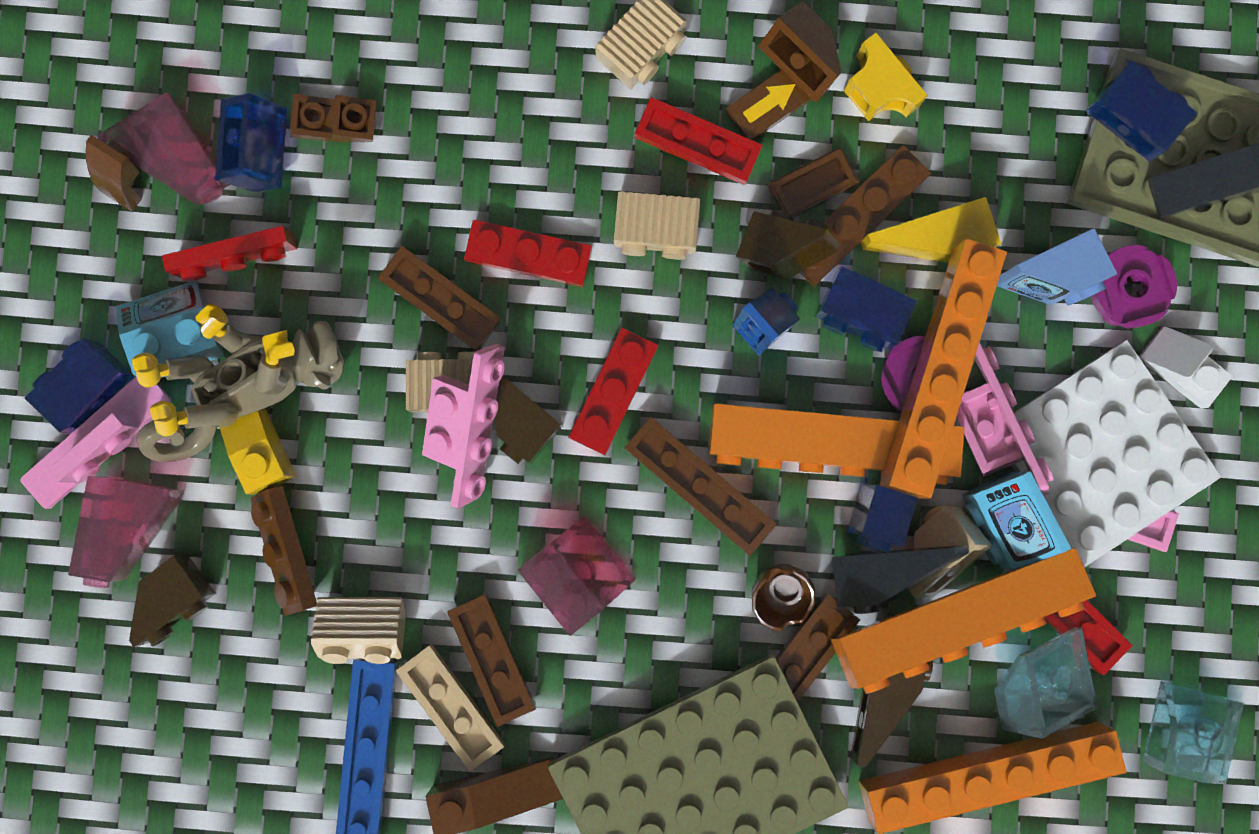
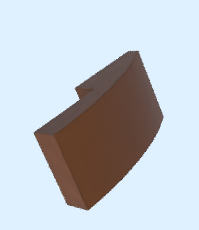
[290,94,376,142]
[85,135,142,212]

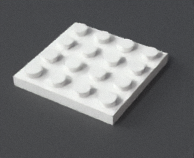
[1011,340,1221,567]

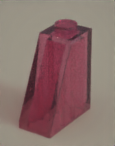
[96,92,231,205]
[68,475,185,588]

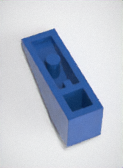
[732,288,800,356]

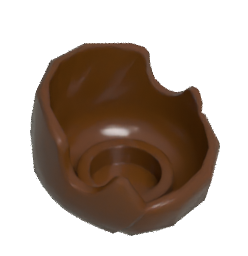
[752,564,815,631]

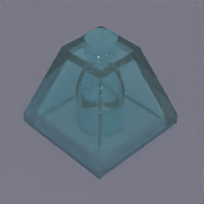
[994,627,1098,739]
[1142,681,1244,784]

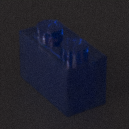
[1086,61,1197,162]
[215,93,287,192]
[815,266,917,352]
[24,338,135,434]
[847,485,918,552]

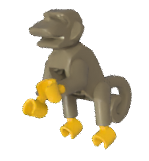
[132,303,344,462]

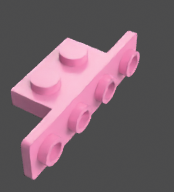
[956,342,1054,496]
[422,344,505,509]
[20,377,172,509]

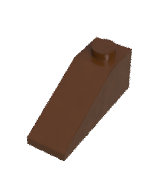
[425,757,563,834]

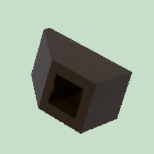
[736,210,840,280]
[129,554,216,647]

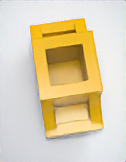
[844,32,928,121]

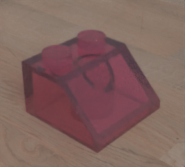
[517,516,636,636]

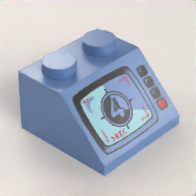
[997,228,1117,306]

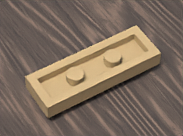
[396,644,505,772]

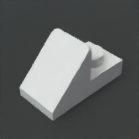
[1139,326,1233,409]

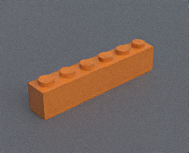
[879,238,1007,499]
[708,404,965,485]
[831,548,1096,694]
[859,722,1127,834]

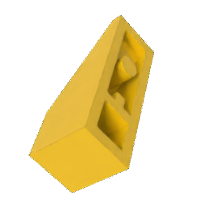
[861,197,1002,263]
[220,408,297,494]

